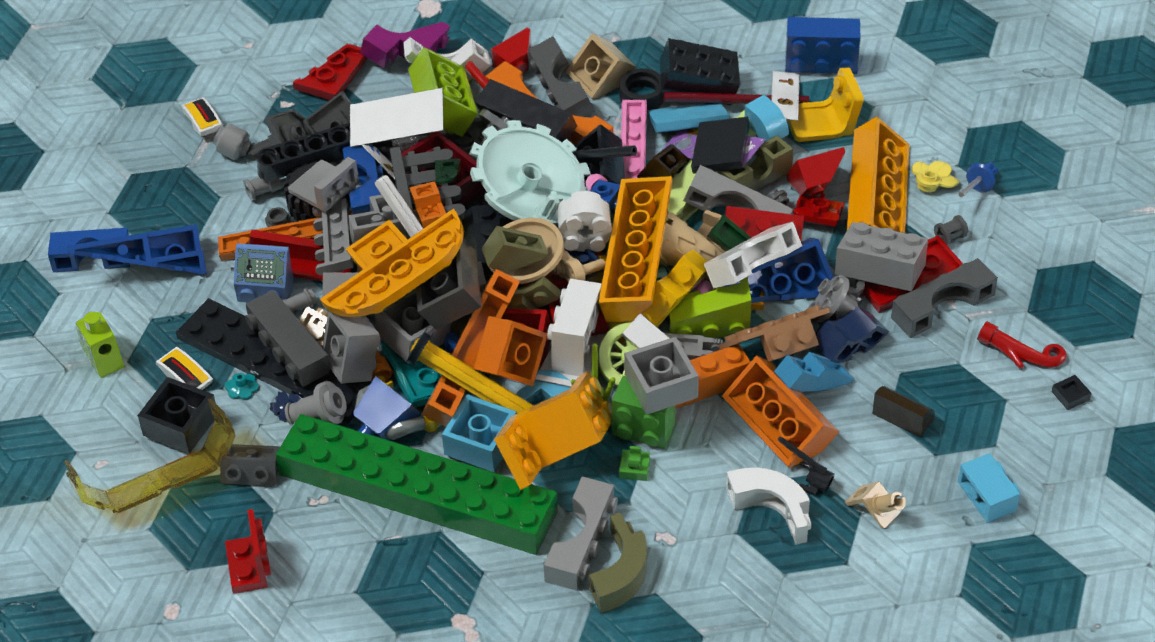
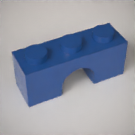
[48,228,130,272]

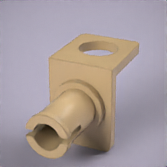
[845,481,906,528]

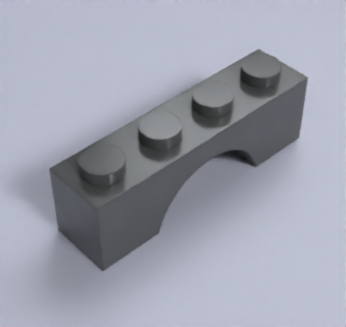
[528,36,596,117]
[891,258,998,338]

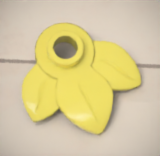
[912,161,960,192]

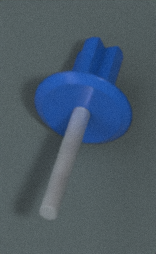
[958,162,998,197]

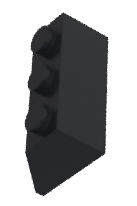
[574,124,625,187]
[461,205,500,281]

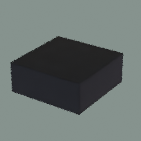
[1051,375,1092,410]

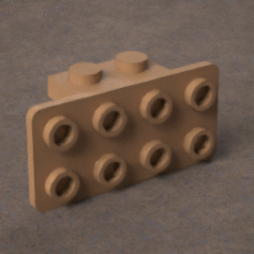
[719,305,831,362]

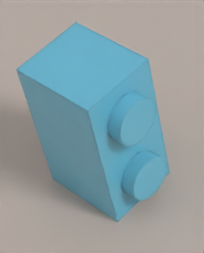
[958,453,1020,523]

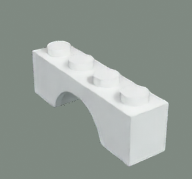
[704,222,802,288]

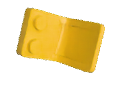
[786,68,864,142]

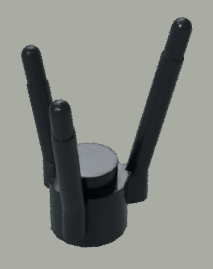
[778,437,835,495]

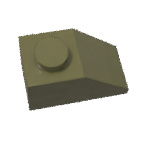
[481,226,549,272]

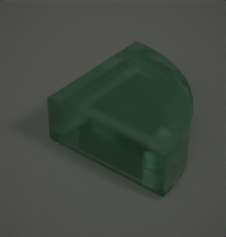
[435,158,461,185]

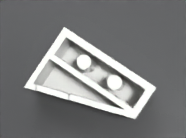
[547,279,602,376]

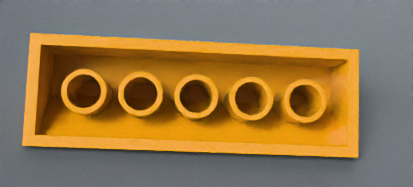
[847,116,909,233]
[598,176,673,322]

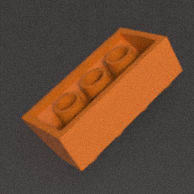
[722,355,839,468]

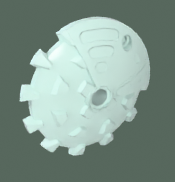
[470,120,591,226]

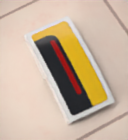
[181,97,223,137]
[155,347,213,390]

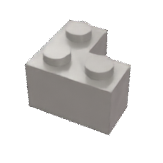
[348,195,407,244]

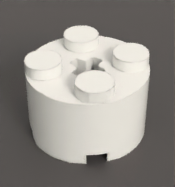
[557,191,612,252]

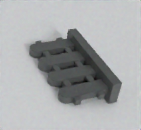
[390,147,466,239]

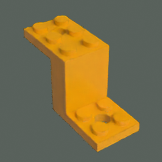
[494,371,612,490]

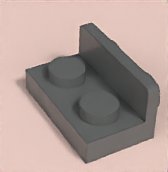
[220,444,280,486]

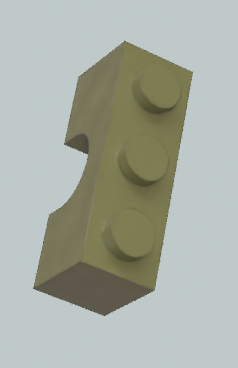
[718,136,793,191]

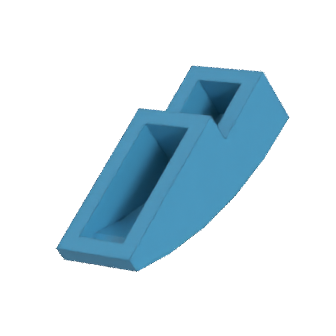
[774,352,854,392]

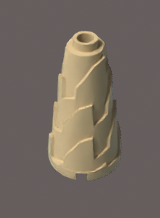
[659,211,725,282]

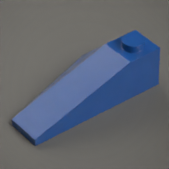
[725,238,834,303]

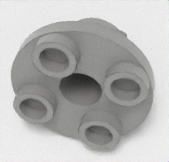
[808,275,858,323]

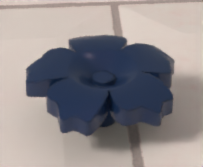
[270,391,301,422]

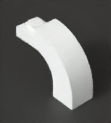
[403,37,491,81]
[726,467,811,545]

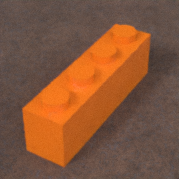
[675,344,750,409]

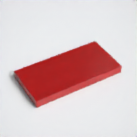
[863,236,963,313]

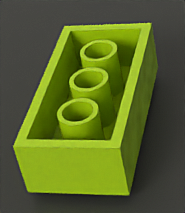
[408,47,478,137]

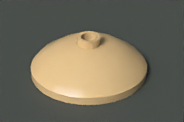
[489,218,564,284]

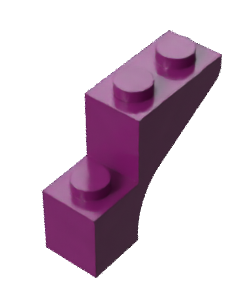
[360,22,450,68]

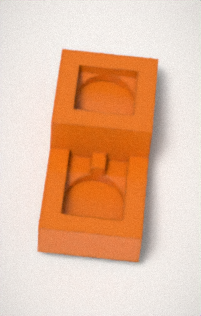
[410,181,446,229]

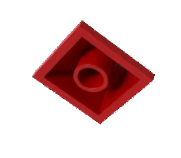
[786,147,845,196]

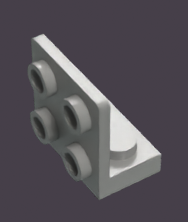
[288,157,360,212]

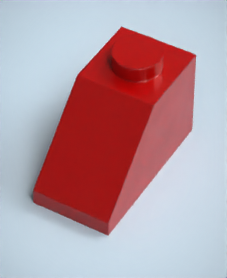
[491,27,532,74]

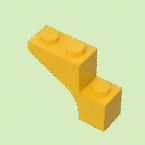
[630,249,708,327]

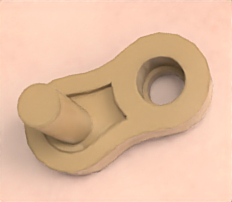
[552,250,605,283]

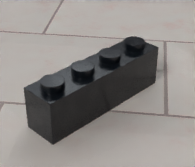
[475,79,577,142]

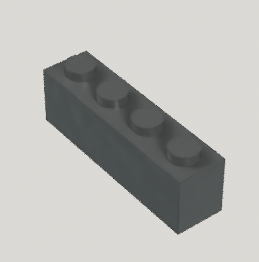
[245,290,331,387]

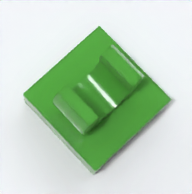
[619,446,650,481]

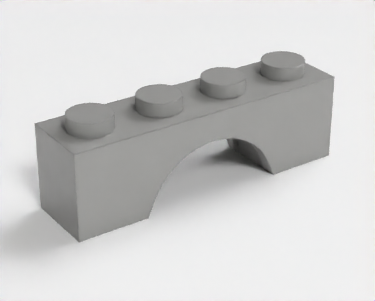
[683,165,793,214]
[544,477,618,591]

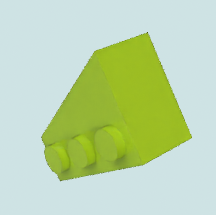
[667,276,751,338]

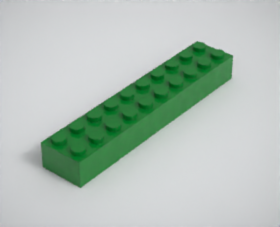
[275,414,558,555]

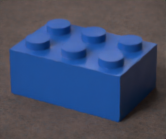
[785,17,861,74]

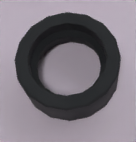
[619,68,664,113]

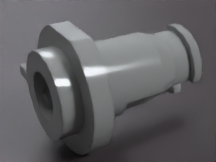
[285,381,346,425]

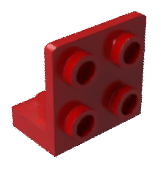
[225,509,271,594]

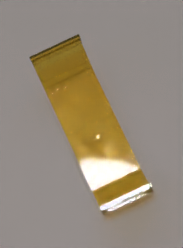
[64,398,236,513]

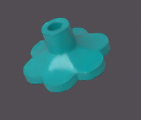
[225,373,259,400]

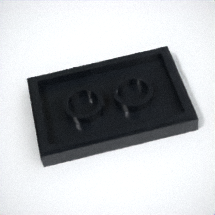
[691,117,750,174]

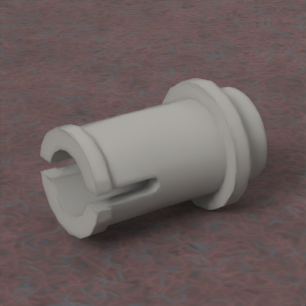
[282,288,317,313]

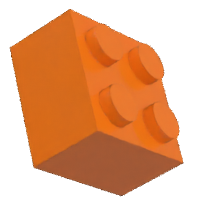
[474,316,548,386]

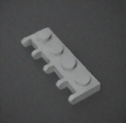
[313,198,353,275]

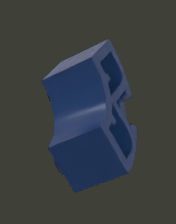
[816,306,890,363]

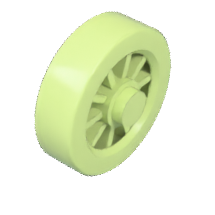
[598,322,638,389]

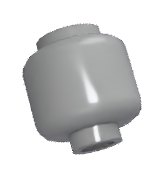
[213,124,252,161]

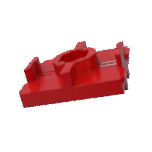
[793,193,845,226]

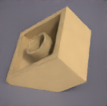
[565,33,636,100]

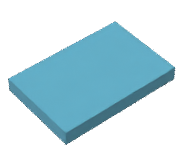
[648,103,729,133]

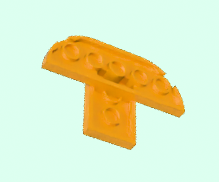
[320,208,464,317]

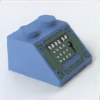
[234,243,294,303]

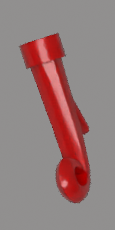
[977,321,1067,369]

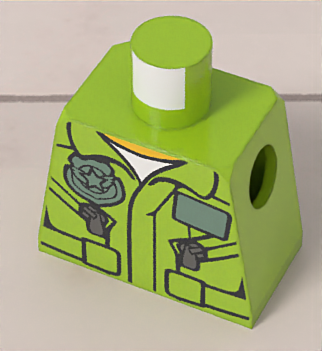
[75,312,125,378]

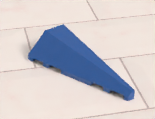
[67,224,207,274]

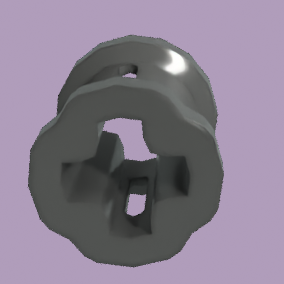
[934,215,969,245]

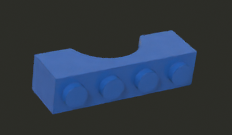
[342,143,384,214]

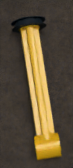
[405,329,534,413]

